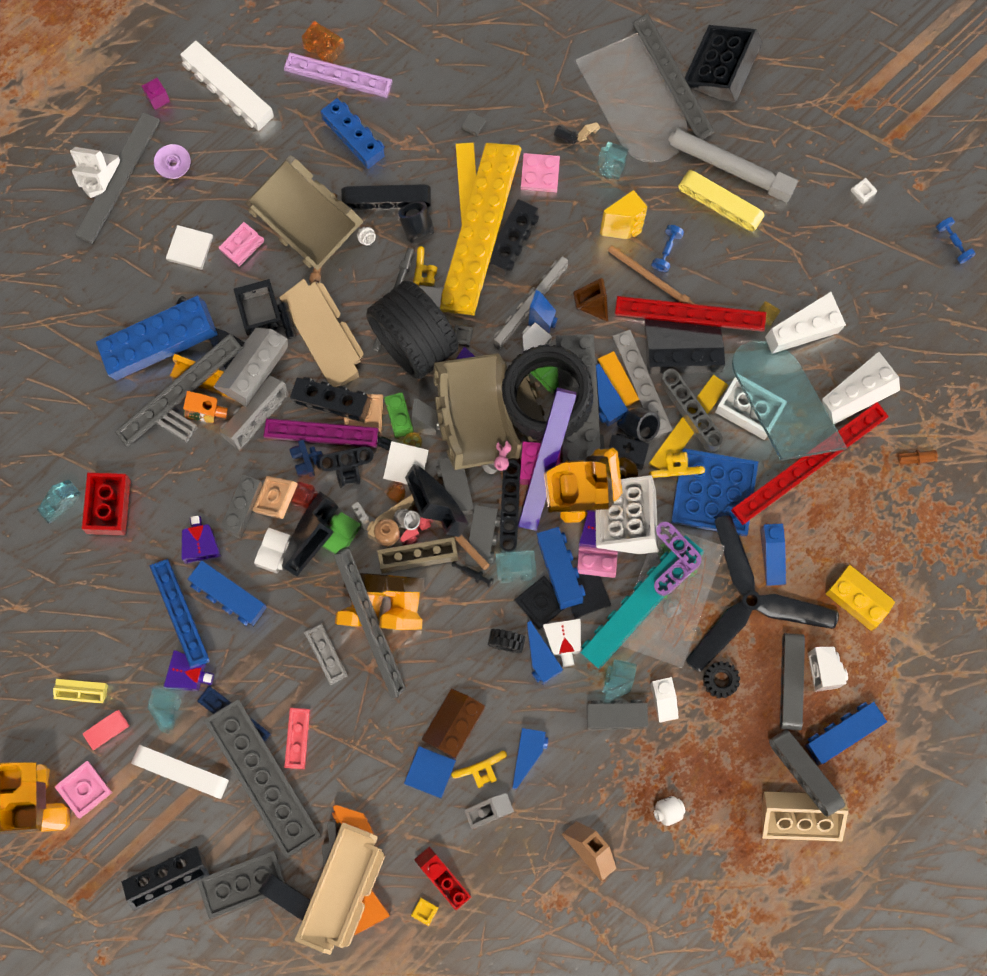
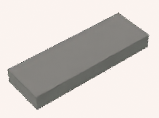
[304,623,348,685]

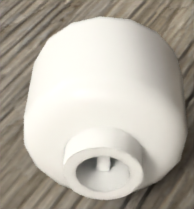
[654,796,685,826]

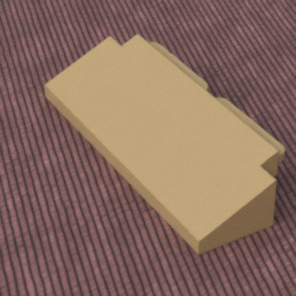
[279,279,364,388]
[295,823,385,955]

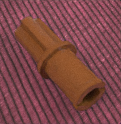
[898,450,938,465]

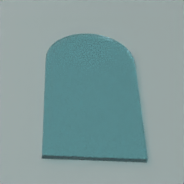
[732,341,847,461]

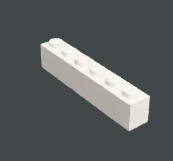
[180,41,274,131]

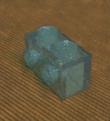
[597,141,629,180]
[495,551,537,583]

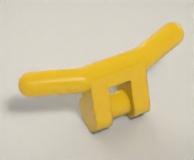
[413,246,438,287]
[649,452,705,478]
[451,750,507,789]

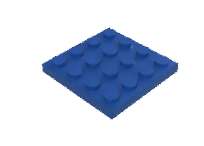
[671,448,758,537]

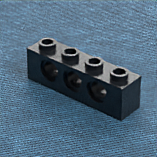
[488,199,539,277]
[290,377,371,423]
[121,846,210,911]

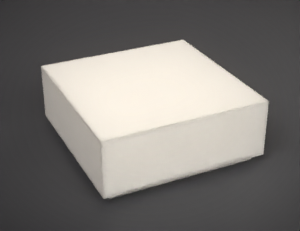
[850,178,877,204]

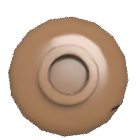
[374,519,400,546]

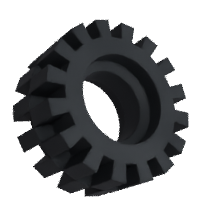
[488,629,526,653]
[703,661,740,698]

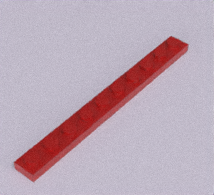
[731,402,889,525]

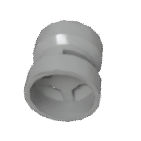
[393,508,420,530]

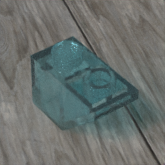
[37,480,81,524]
[602,659,637,703]
[147,688,181,734]

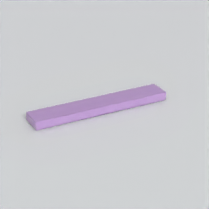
[284,52,392,98]

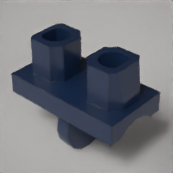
[289,440,323,478]

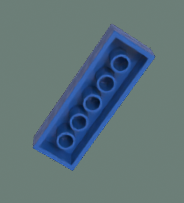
[96,295,218,381]

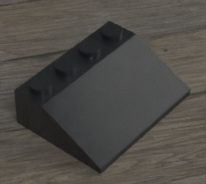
[685,25,763,102]
[645,320,725,374]

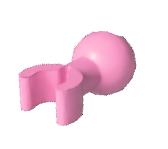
[494,441,511,471]

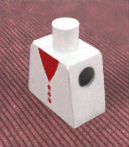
[543,619,581,667]

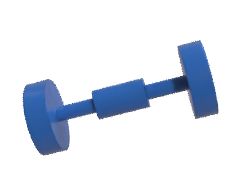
[936,217,976,264]
[651,225,684,272]

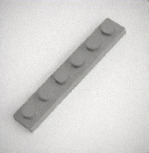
[493,256,568,350]
[612,330,673,439]

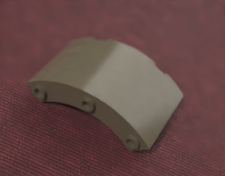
[245,155,364,271]
[434,353,522,470]

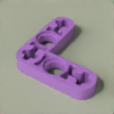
[654,522,702,596]

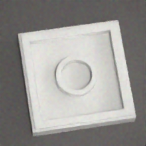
[166,225,213,270]
[383,441,429,484]

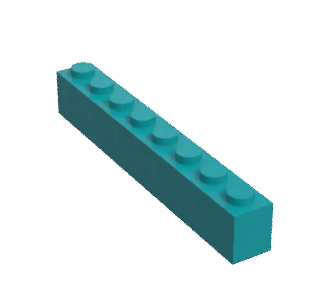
[580,535,704,670]

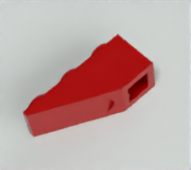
[414,846,471,910]

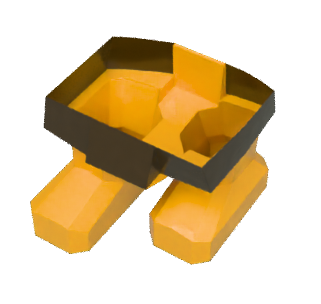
[544,447,623,523]
[335,573,425,630]
[0,762,70,834]

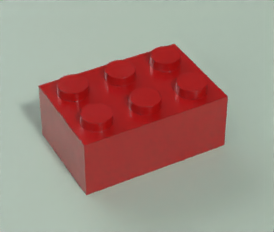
[82,472,131,536]

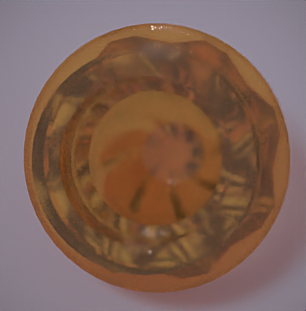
[386,484,405,504]

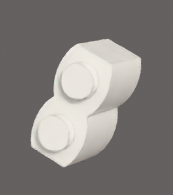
[254,528,291,574]

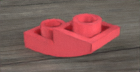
[400,517,433,546]
[83,710,129,750]

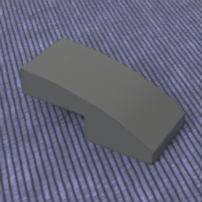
[321,822,337,866]

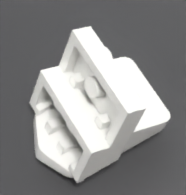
[70,147,120,198]

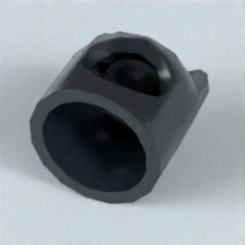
[398,201,434,243]
[617,407,660,442]

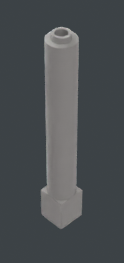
[668,129,798,203]

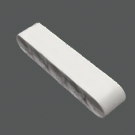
[131,745,229,799]

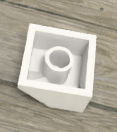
[808,647,848,692]

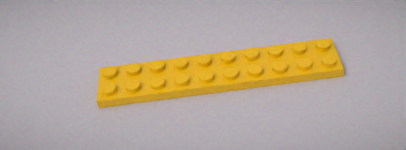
[440,143,521,315]

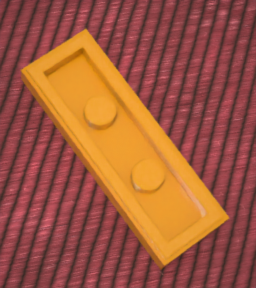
[597,351,640,407]

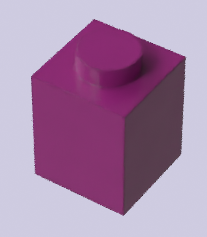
[142,78,170,110]

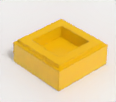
[411,898,438,926]

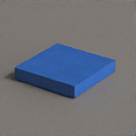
[404,746,456,799]

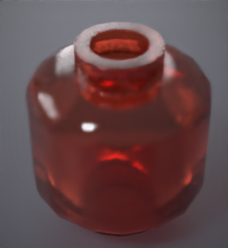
[290,482,318,509]

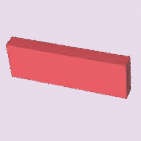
[284,708,310,769]

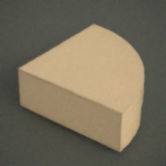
[578,123,600,142]

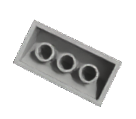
[214,328,288,407]
[220,376,289,451]

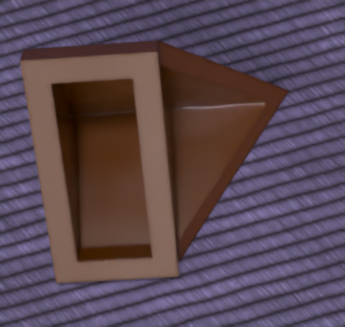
[573,278,608,322]

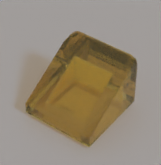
[758,301,781,326]

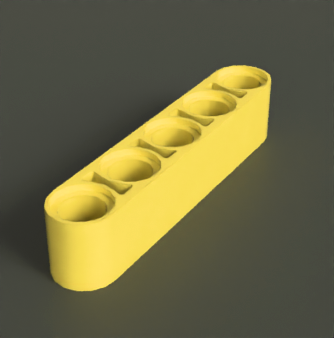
[678,170,764,232]

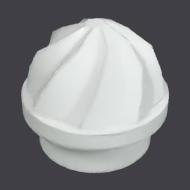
[357,227,376,245]

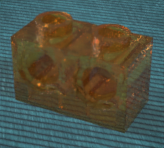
[302,21,345,64]

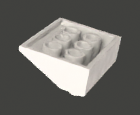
[596,475,659,554]

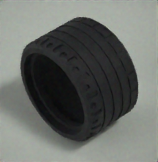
[366,281,459,379]
[502,344,593,441]

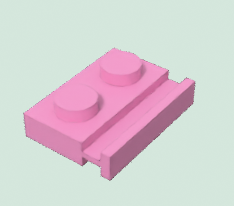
[219,222,264,267]
[577,546,618,578]

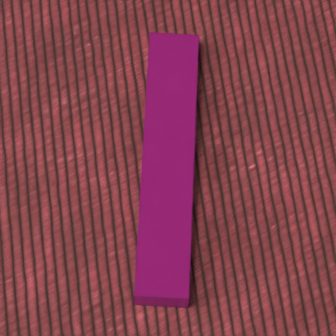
[263,418,379,448]

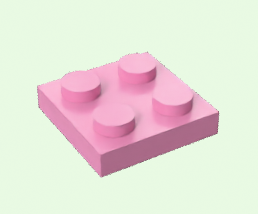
[521,153,560,193]
[55,761,113,819]

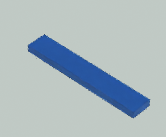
[149,559,210,669]

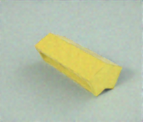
[53,679,108,703]

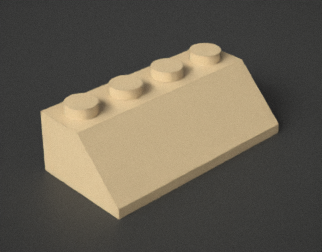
[762,792,848,841]

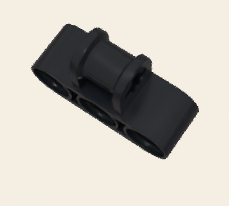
[316,447,374,488]

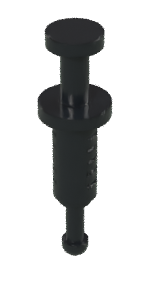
[452,562,494,588]

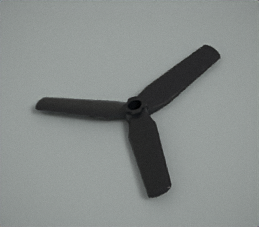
[686,515,839,672]

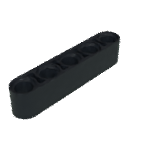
[341,184,431,210]
[499,460,520,556]
[258,873,311,921]

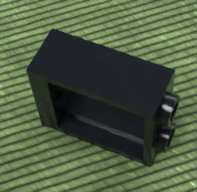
[233,279,283,336]

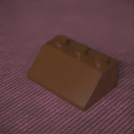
[422,688,486,760]

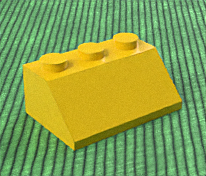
[600,190,647,239]
[825,564,896,631]

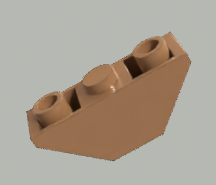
[561,821,616,881]

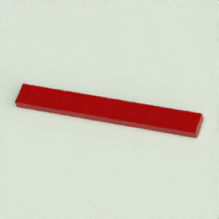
[615,296,767,332]

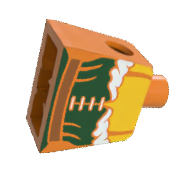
[183,391,228,423]

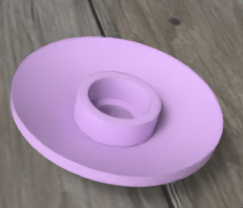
[154,144,191,179]

